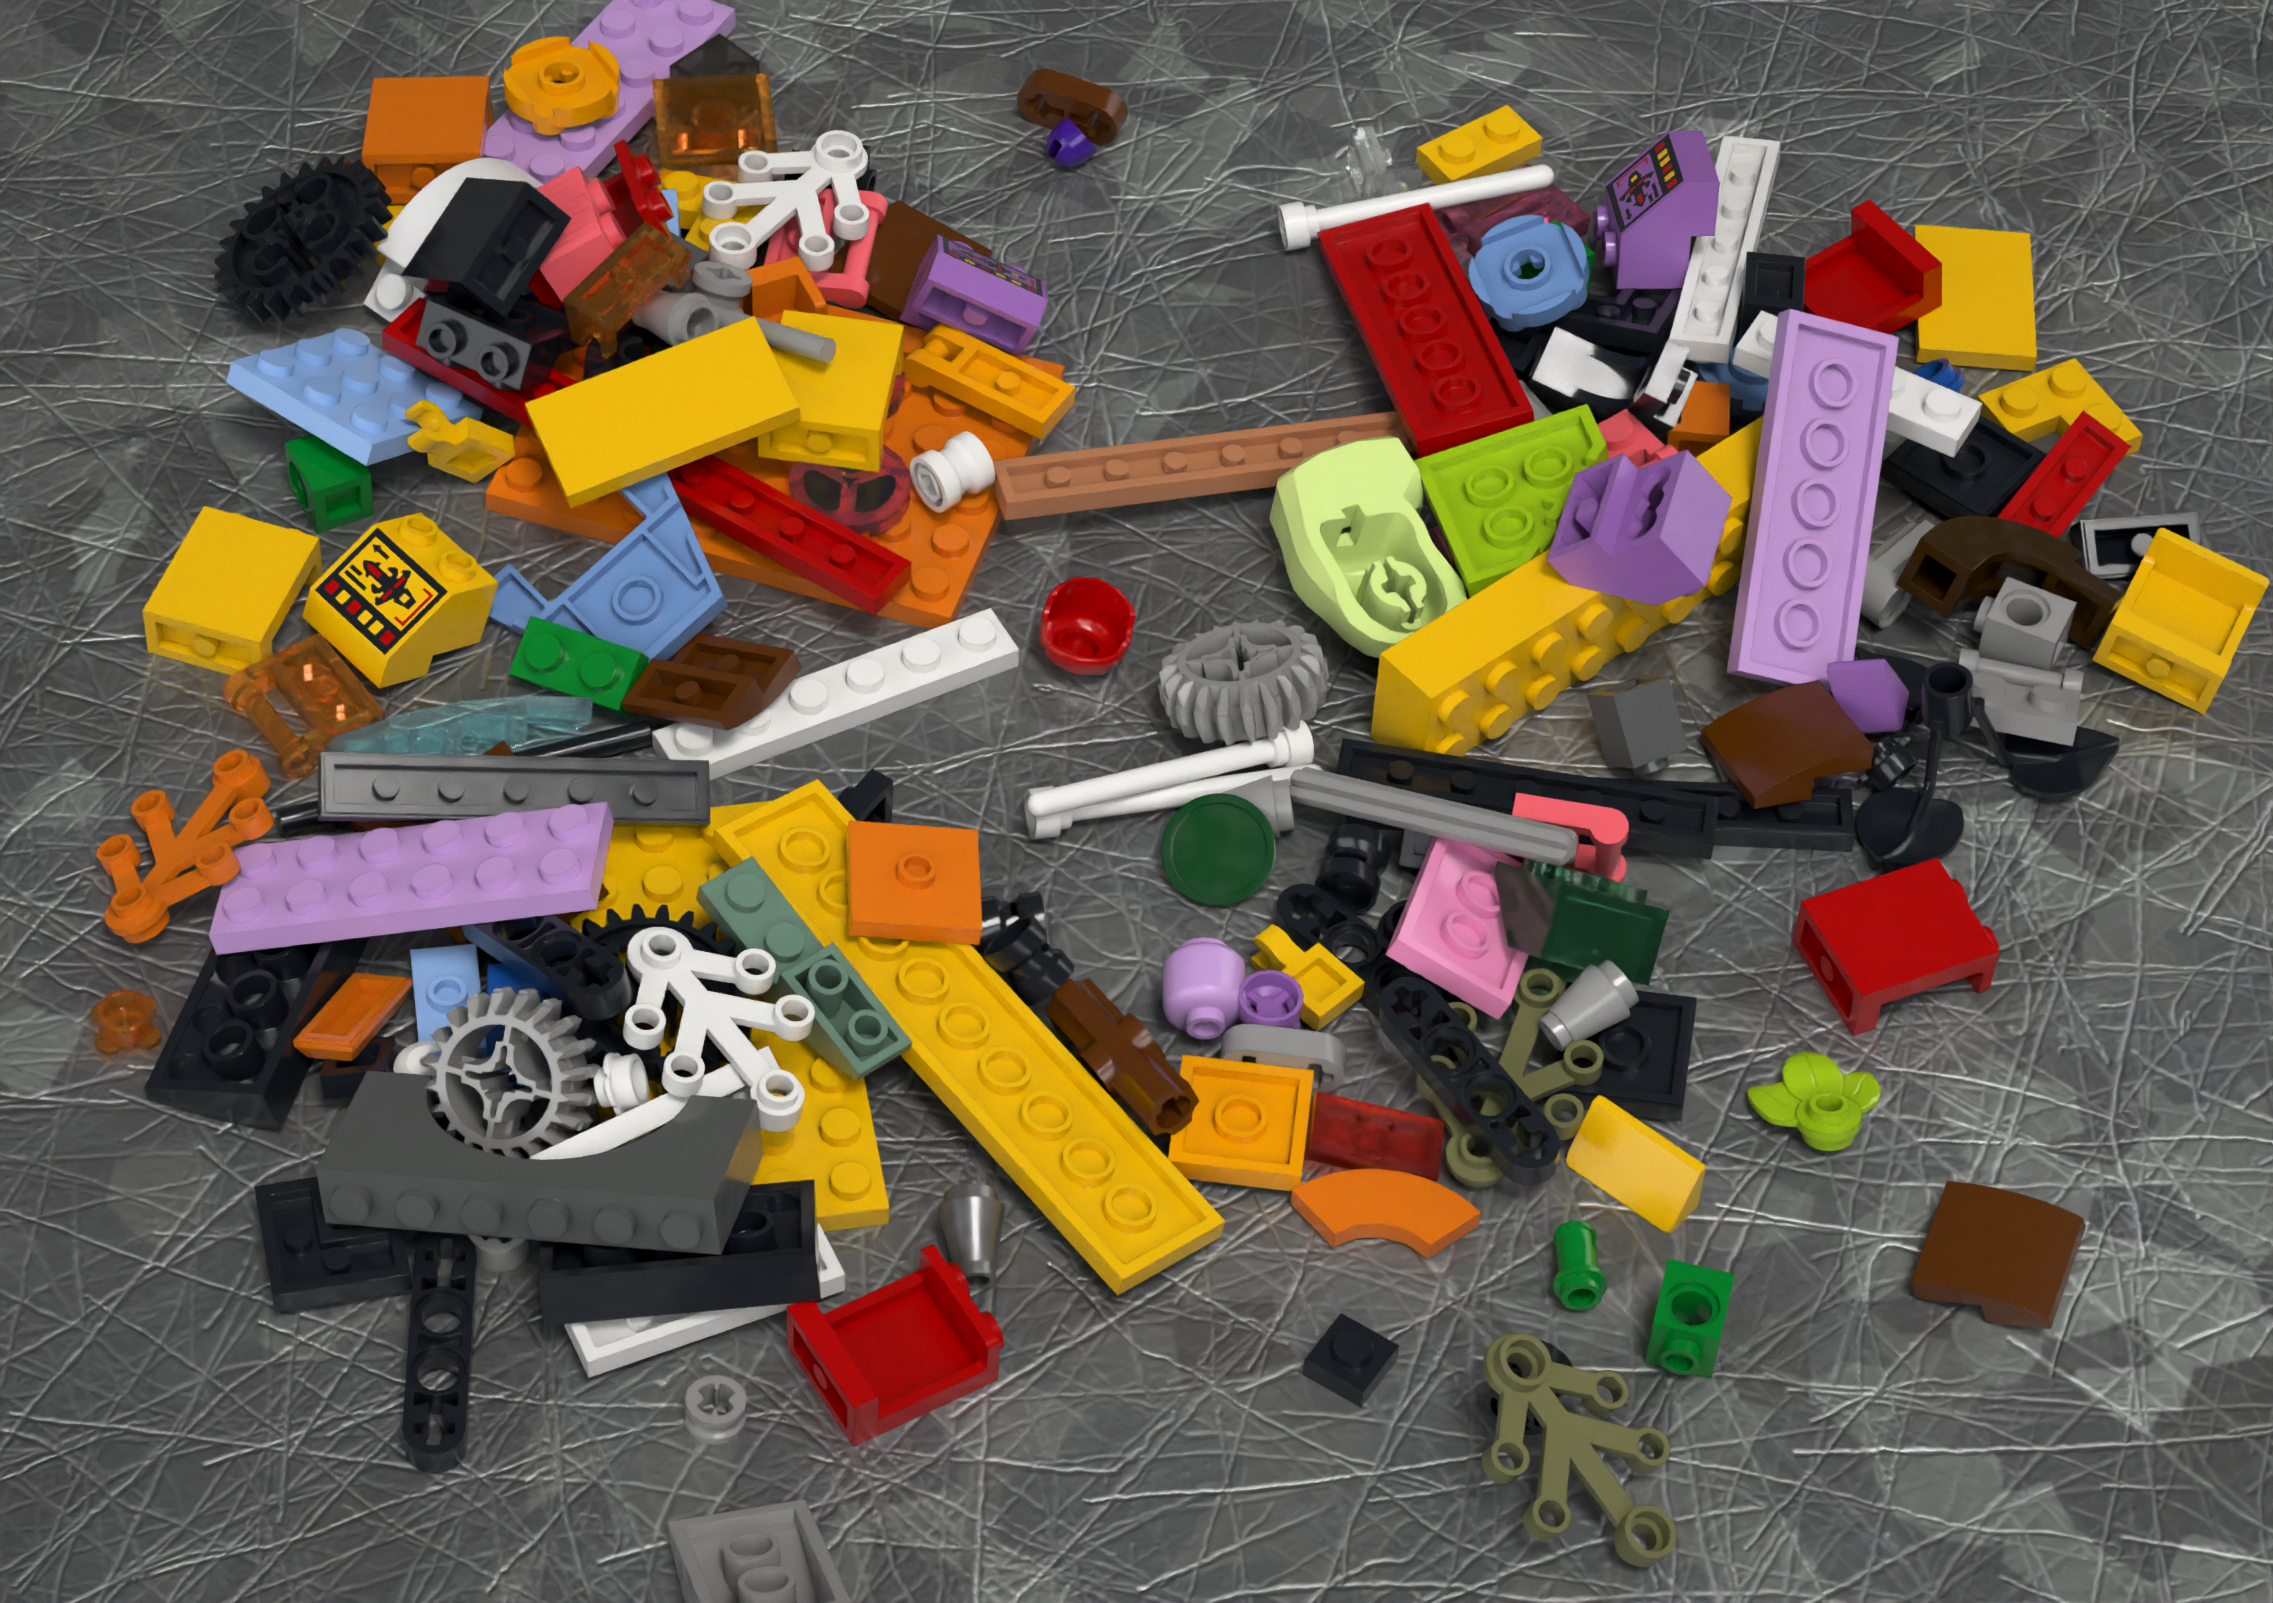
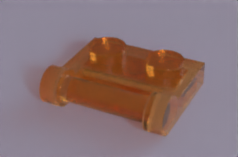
[222,633,386,779]

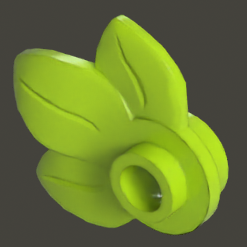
[1747,1051,1881,1151]

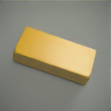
[1566,1095,1706,1234]

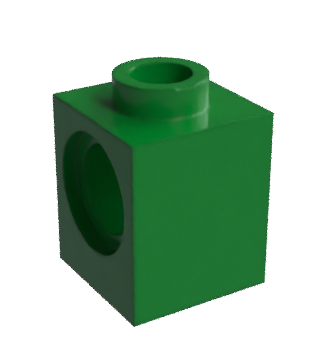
[285,434,374,534]
[1645,1259,1735,1378]

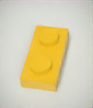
[1415,105,1542,185]

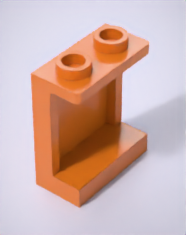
[361,76,494,204]

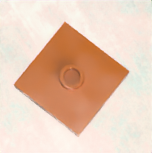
[846,820,983,945]

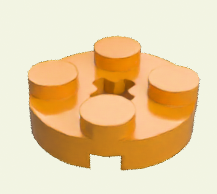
[503,36,621,136]

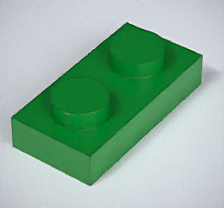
[508,616,649,717]

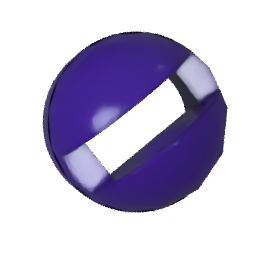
[1047,117,1097,168]

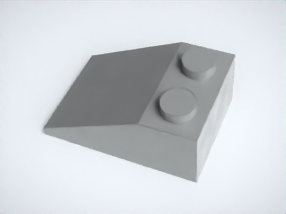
[667,1499,852,1603]

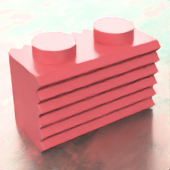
[536,166,628,303]

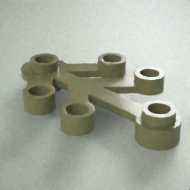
[1416,968,1604,1189]
[1481,1333,1677,1568]

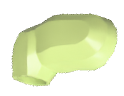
[1269,436,1467,659]

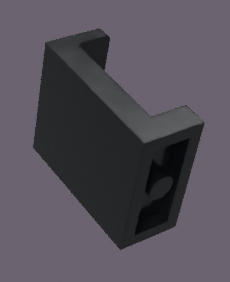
[401,177,572,318]

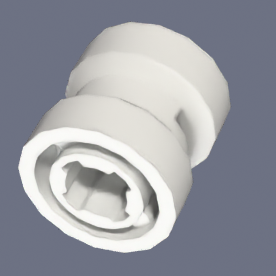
[910,431,995,513]

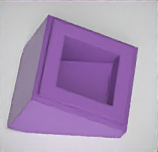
[1826,659,1909,733]

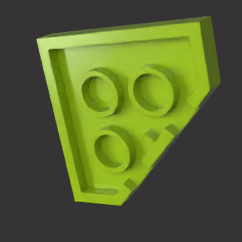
[1414,404,1609,597]

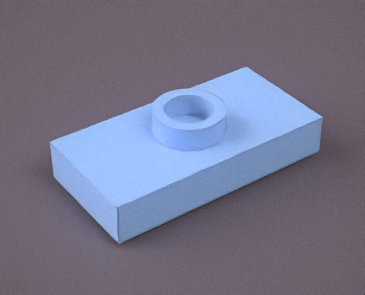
[410,944,486,1059]

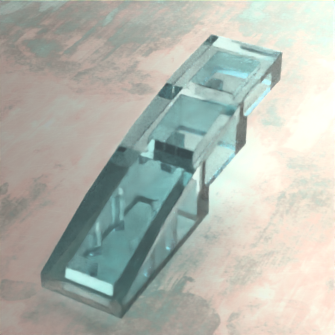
[324,695,593,755]

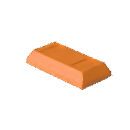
[293,973,413,1062]

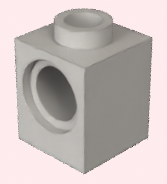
[1973,577,2077,671]

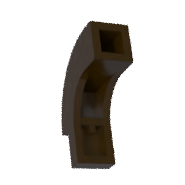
[1896,516,2125,650]

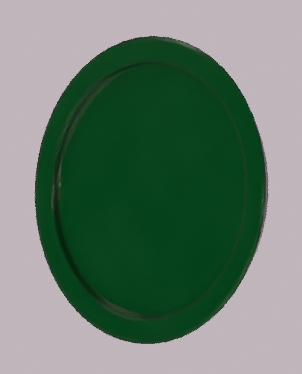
[1161,793,1276,906]

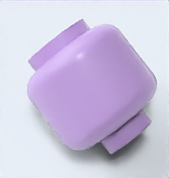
[1161,937,1248,1039]

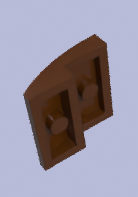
[828,200,992,327]
[620,633,802,731]
[1700,680,1874,809]
[1911,1181,2086,1329]

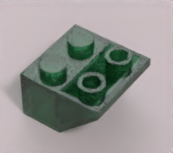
[1494,858,1670,986]

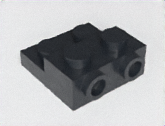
[416,293,590,392]

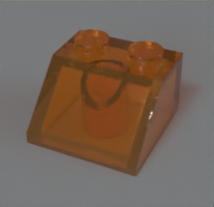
[652,73,778,170]

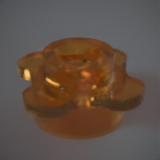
[91,990,162,1056]

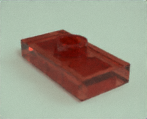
[1304,1091,1445,1182]

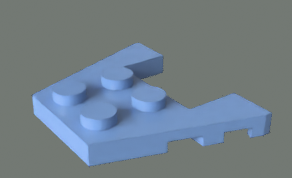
[488,471,728,665]

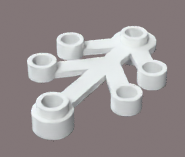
[702,130,869,272]
[623,927,815,1132]

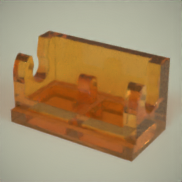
[563,222,692,359]

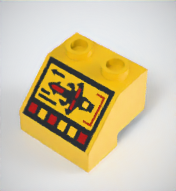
[302,512,499,689]

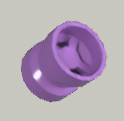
[1235,970,1304,1029]

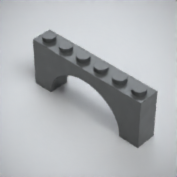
[316,1070,764,1255]

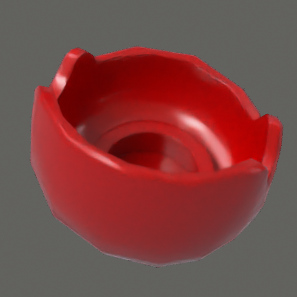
[1039,577,1136,676]

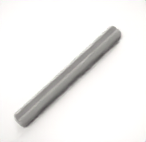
[1290,767,1578,866]

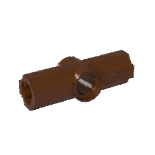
[1045,978,1199,1136]

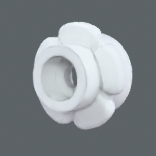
[594,1052,649,1116]

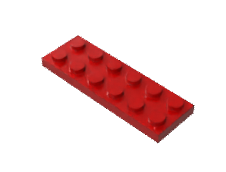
[1317,202,1535,459]

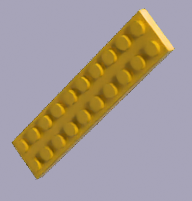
[712,779,1226,1296]

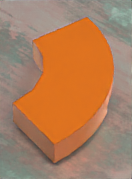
[1290,1169,1481,1259]

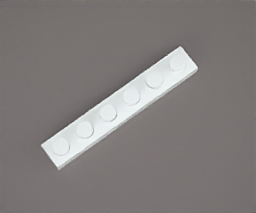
[1669,135,1780,364]
[652,608,1019,780]

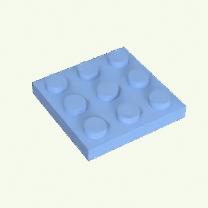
[226,328,483,466]

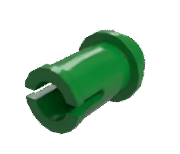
[1553,1221,1607,1310]

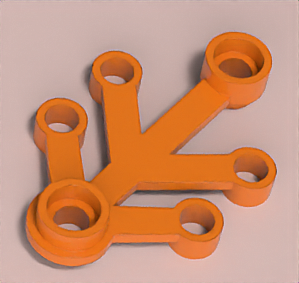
[96,749,274,943]

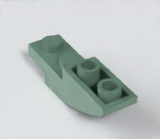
[696,856,912,1081]

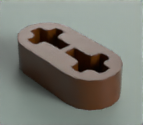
[1017,69,1128,144]

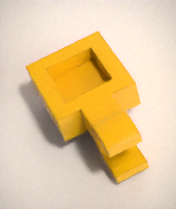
[404,400,515,483]
[1250,924,1365,1032]

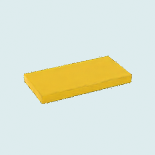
[525,316,801,509]

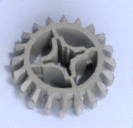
[1158,618,1329,746]
[422,986,600,1159]

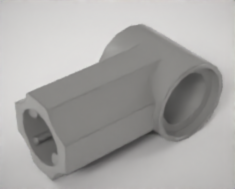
[1860,519,1935,629]

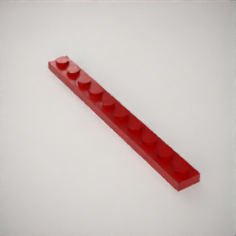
[382,297,912,616]

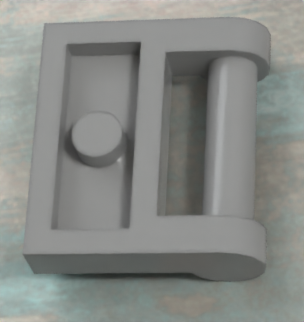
[1957,647,2084,746]

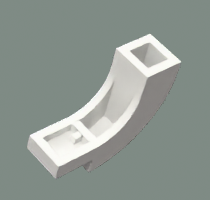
[364,158,543,323]

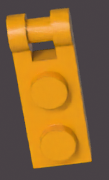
[902,323,1076,440]

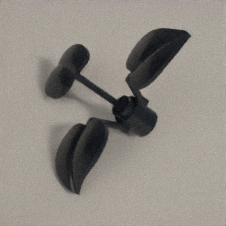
[1853,646,2120,868]

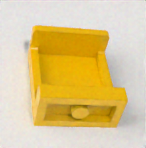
[758,310,904,473]
[142,506,323,684]
[2092,528,2270,715]

